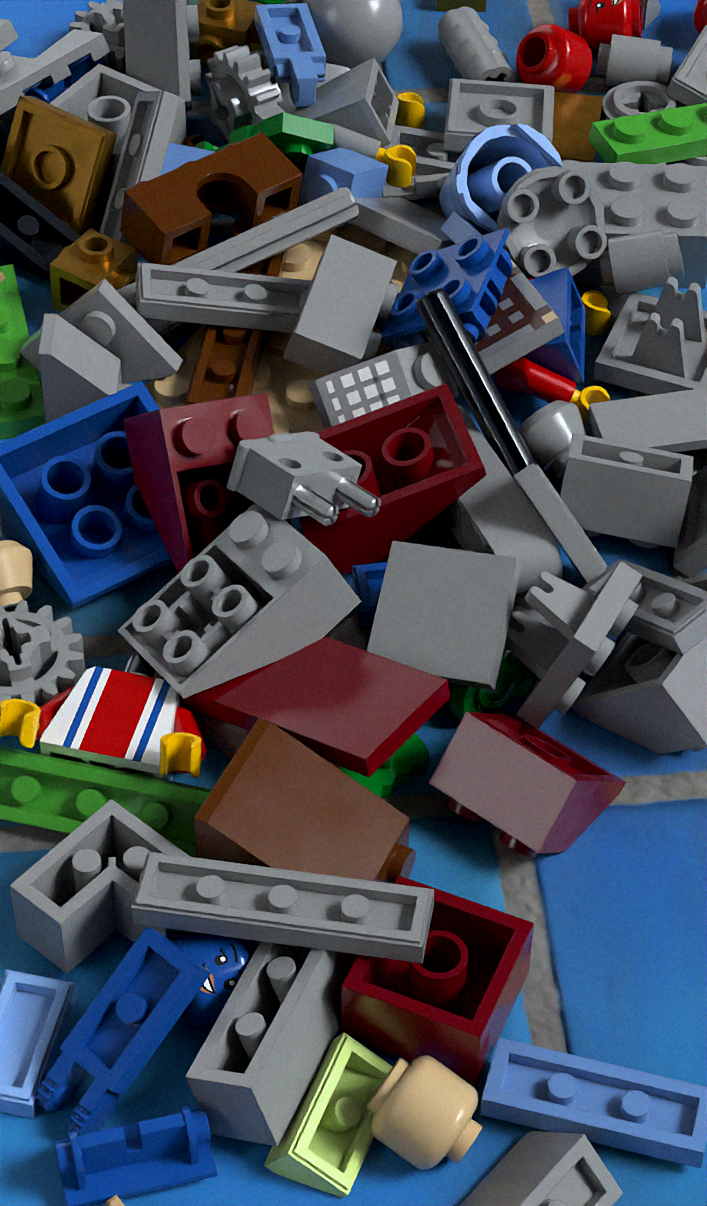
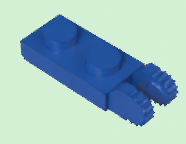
[35,927,211,1136]

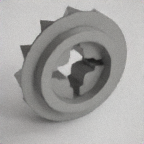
[601,81,686,120]

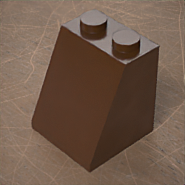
[194,718,416,884]

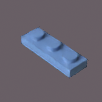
[480,1037,707,1168]

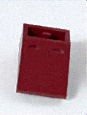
[123,393,292,573]

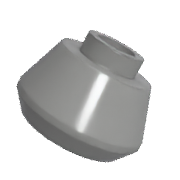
[518,400,587,478]

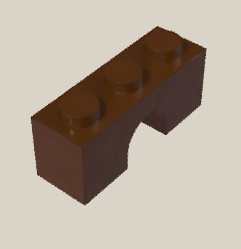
[120,132,303,265]

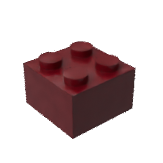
[341,876,534,1086]

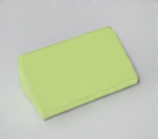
[264,1032,393,1198]

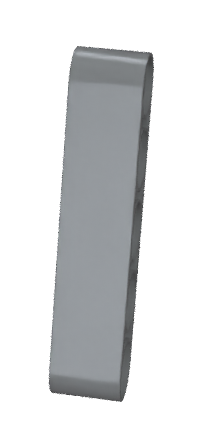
[440,405,562,593]

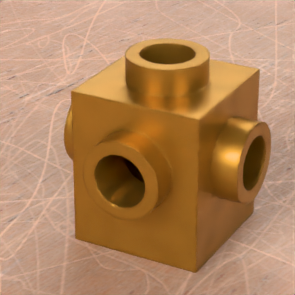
[189,0,263,67]
[50,229,137,312]

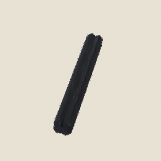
[416,288,536,478]

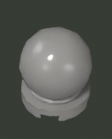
[284,0,403,69]

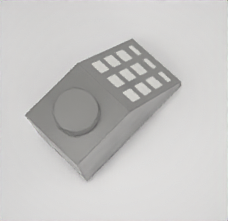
[308,341,459,429]

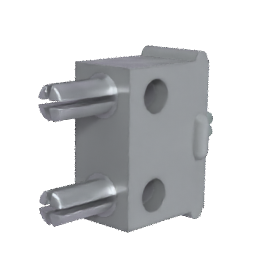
[226,431,381,526]

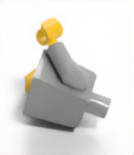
[294,58,425,188]

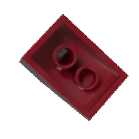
[298,383,487,575]

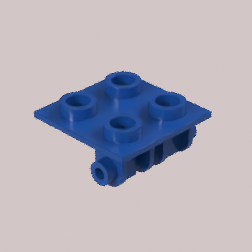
[381,228,513,345]

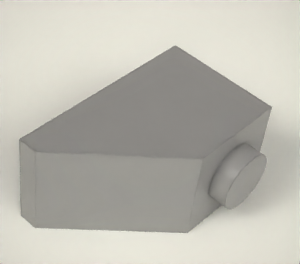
[38,313,132,423]

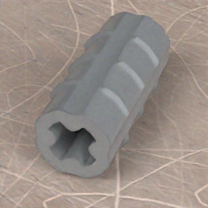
[438,6,515,83]

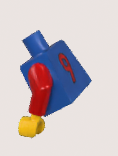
[490,267,611,431]

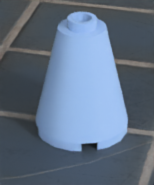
[439,124,563,234]

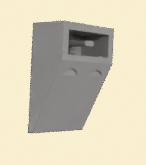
[117,503,362,699]

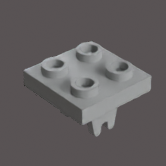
[593,277,707,395]
[504,561,643,730]

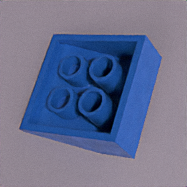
[0,381,173,609]

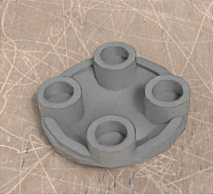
[497,166,607,278]

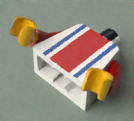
[0,653,206,781]

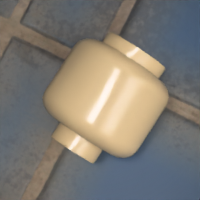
[366,1055,482,1170]

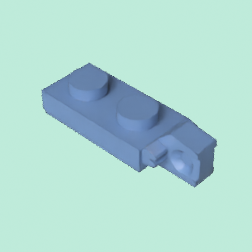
[254,3,326,107]

